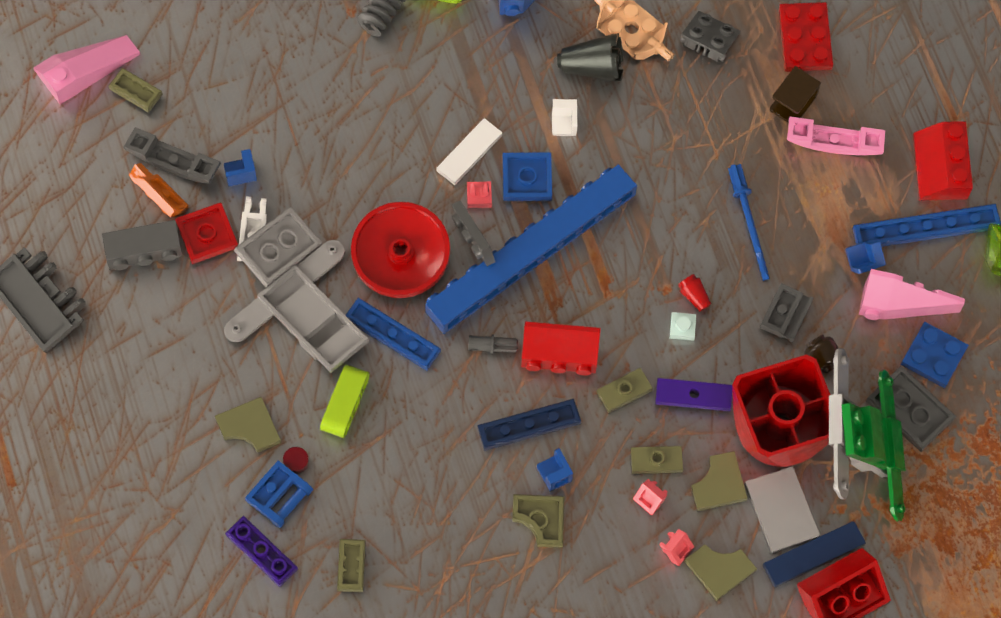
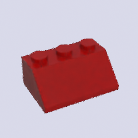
[913,121,973,200]
[521,321,600,376]
[797,548,891,618]

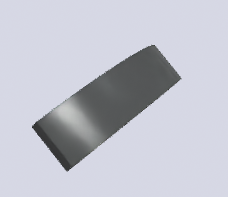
[124,127,221,184]

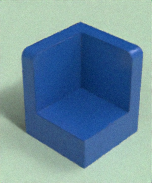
[224,149,257,187]
[845,239,886,274]
[537,448,573,492]

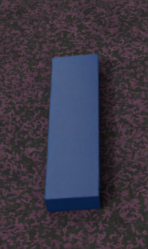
[345,297,441,371]

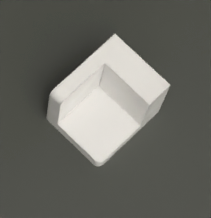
[552,99,577,136]

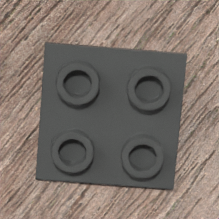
[680,11,741,62]

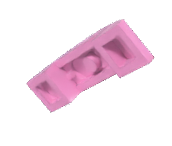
[787,116,885,155]

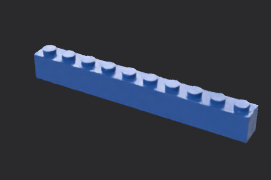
[425,164,637,334]

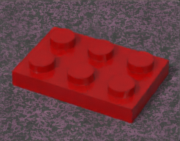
[778,2,833,72]

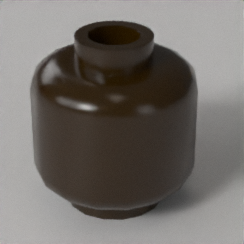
[804,334,838,373]

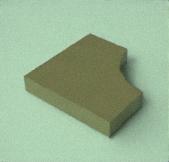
[215,397,281,453]
[691,451,747,512]
[512,494,564,548]
[684,544,757,601]

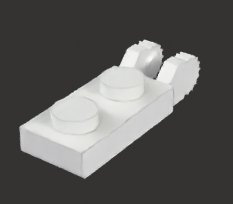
[237,196,267,261]

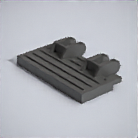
[0,248,86,353]

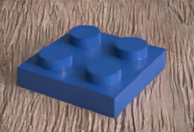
[502,152,552,201]
[901,322,969,389]

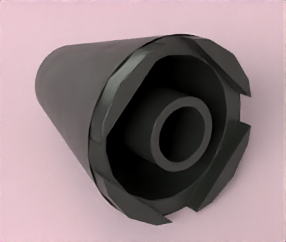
[557,33,623,82]

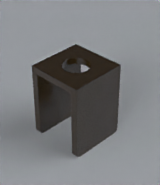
[769,66,821,123]

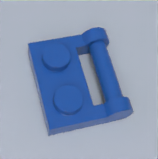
[245,460,313,528]

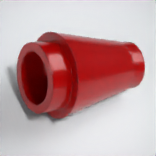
[678,274,712,312]

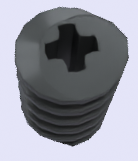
[357,0,406,37]

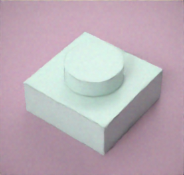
[669,312,696,341]

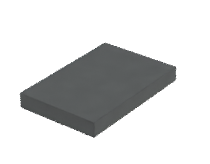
[866,366,957,452]

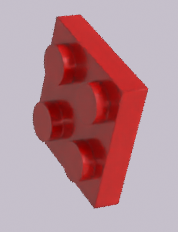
[175,202,238,264]

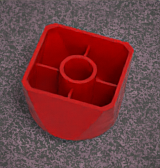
[732,354,830,467]

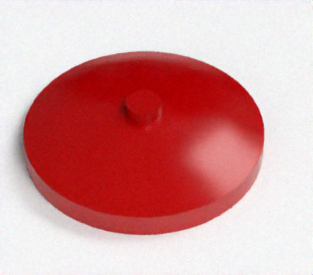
[351,202,450,298]

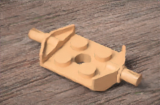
[594,0,675,62]

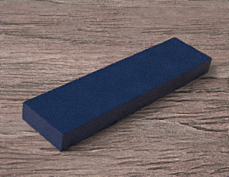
[477,399,581,451]
[763,521,866,588]

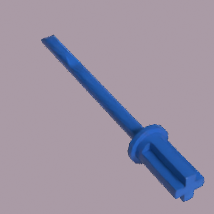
[728,164,770,281]

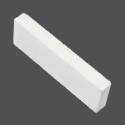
[437,118,502,185]

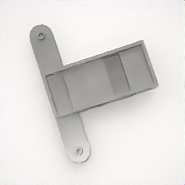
[224,240,369,373]
[829,348,888,499]

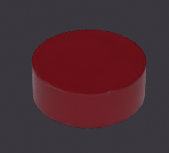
[283,447,309,474]

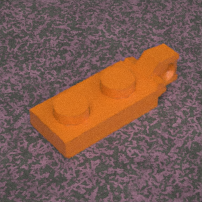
[129,163,189,218]

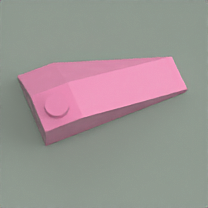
[33,35,140,105]
[859,269,965,320]

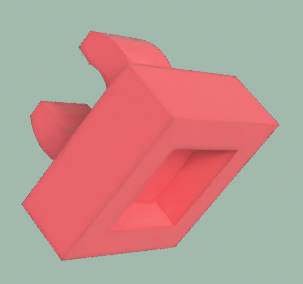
[467,181,492,208]
[633,479,668,515]
[659,529,694,566]

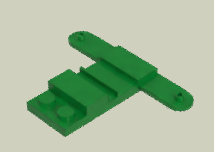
[841,370,906,522]

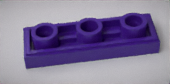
[655,378,732,411]
[225,515,298,587]

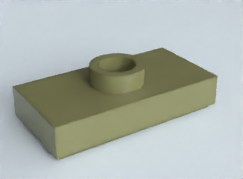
[108,68,163,113]
[596,368,653,413]
[630,446,683,474]
[337,539,366,592]

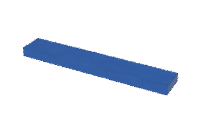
[852,204,1001,247]

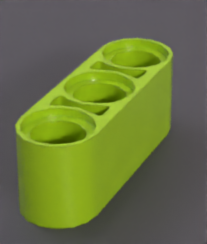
[320,364,370,438]

